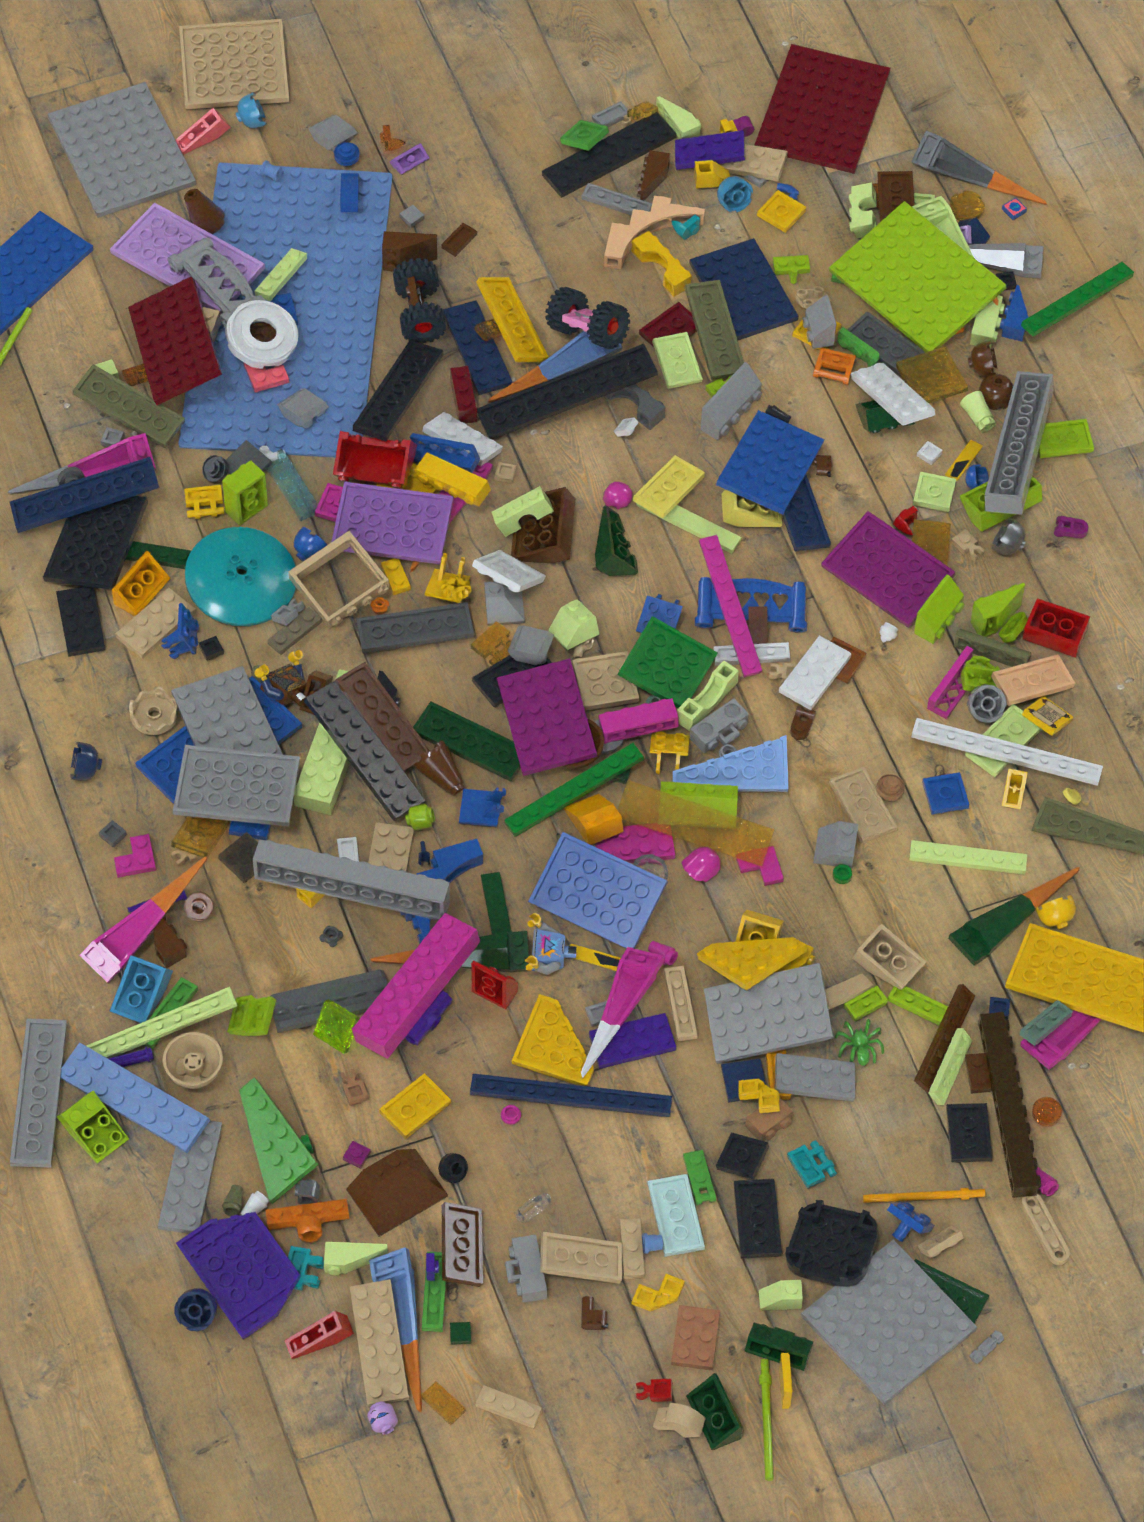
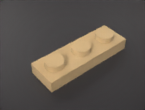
[620,1218,645,1279]
[476,1385,542,1429]

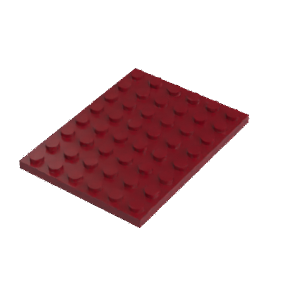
[754,44,891,174]

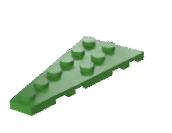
[239,1077,319,1204]

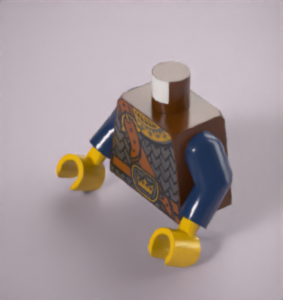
[255,650,306,706]

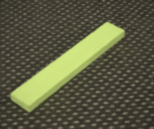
[636,504,742,554]

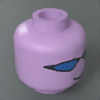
[367,1401,398,1435]

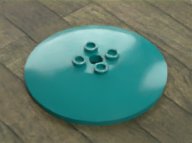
[185,527,296,626]

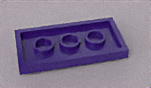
[675,130,745,170]
[589,1013,676,1069]

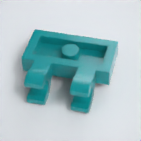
[288,1246,324,1290]

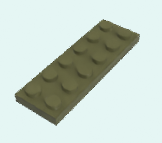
[684,280,744,380]
[73,364,185,448]

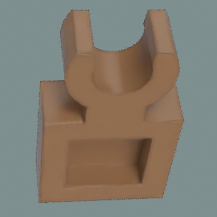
[341,1069,369,1106]

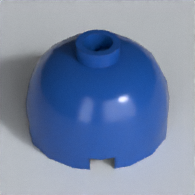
[293,527,327,561]

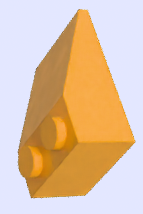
[564,793,623,845]

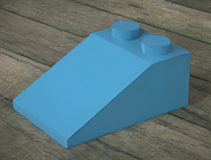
[110,955,173,1023]

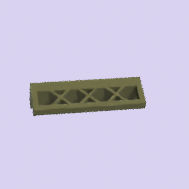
[954,629,1031,667]

